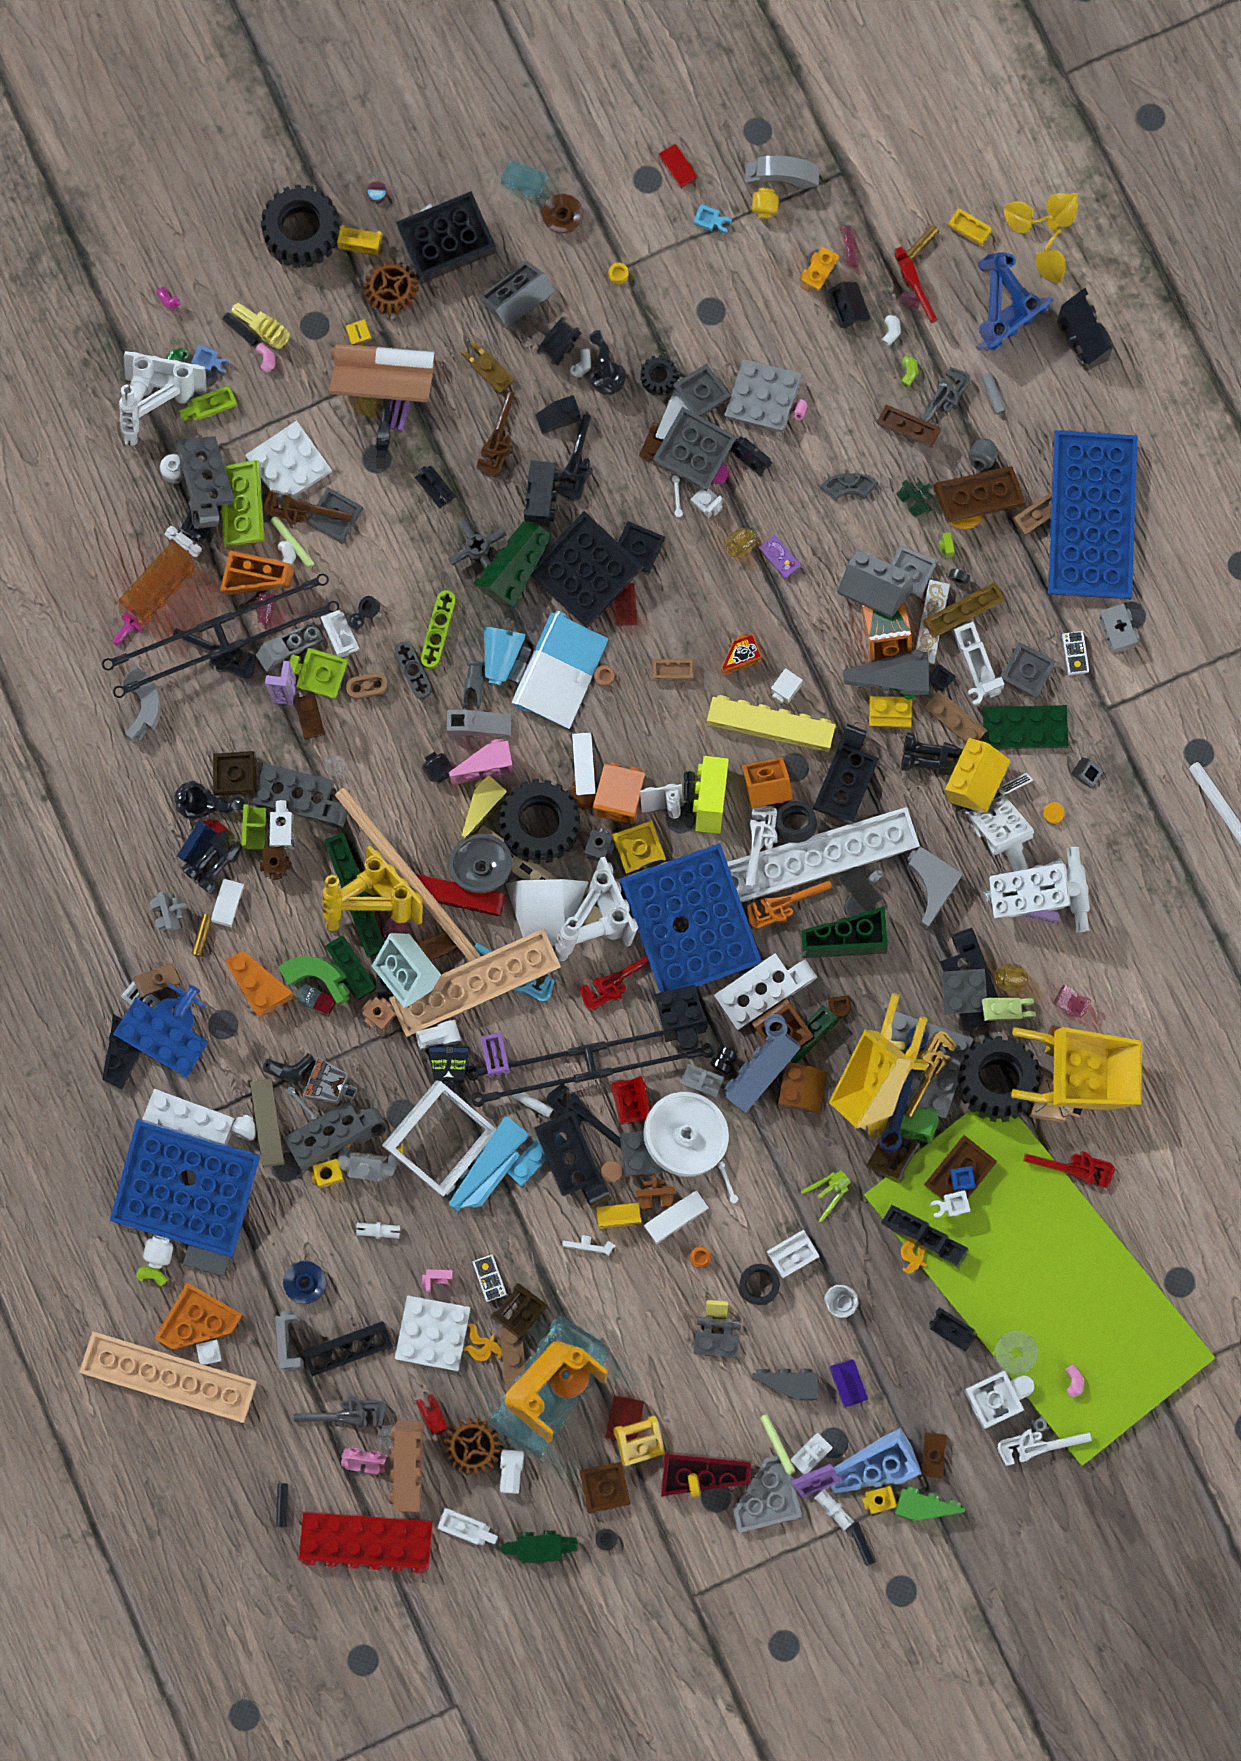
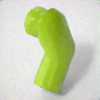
[901,356,919,388]
[136,1266,169,1287]

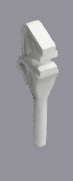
[745,806,778,889]
[998,1429,1092,1466]

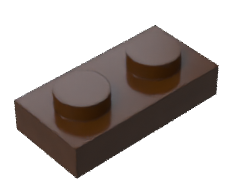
[294,693,325,740]

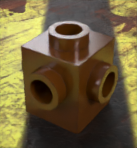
[259,847,290,880]

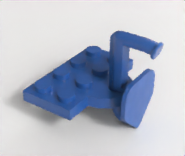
[113,983,209,1078]

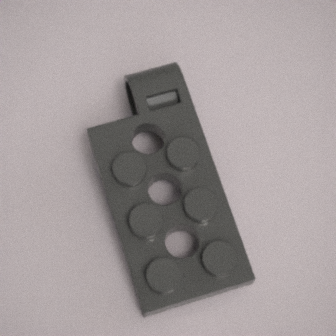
[175,436,235,529]
[252,763,348,828]
[284,1101,388,1171]

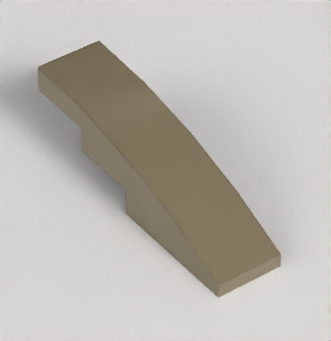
[251,1078,284,1168]

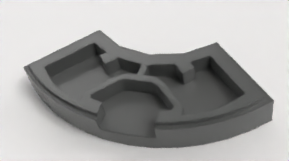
[820,473,878,501]

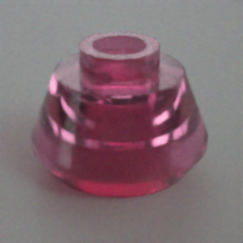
[381,917,410,941]

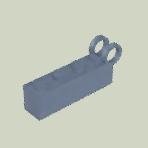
[725,1014,800,1113]

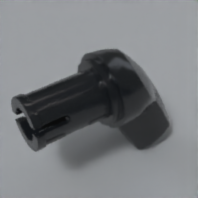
[263,1053,316,1083]

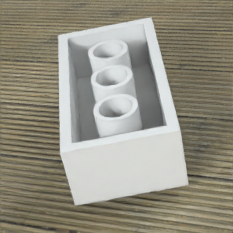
[142,1089,235,1145]

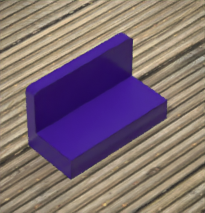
[829,1359,868,1408]

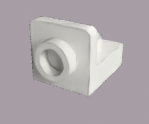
[690,488,723,518]

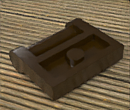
[867,1129,921,1183]
[491,1283,548,1340]

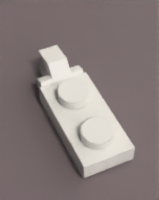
[437,1508,499,1545]

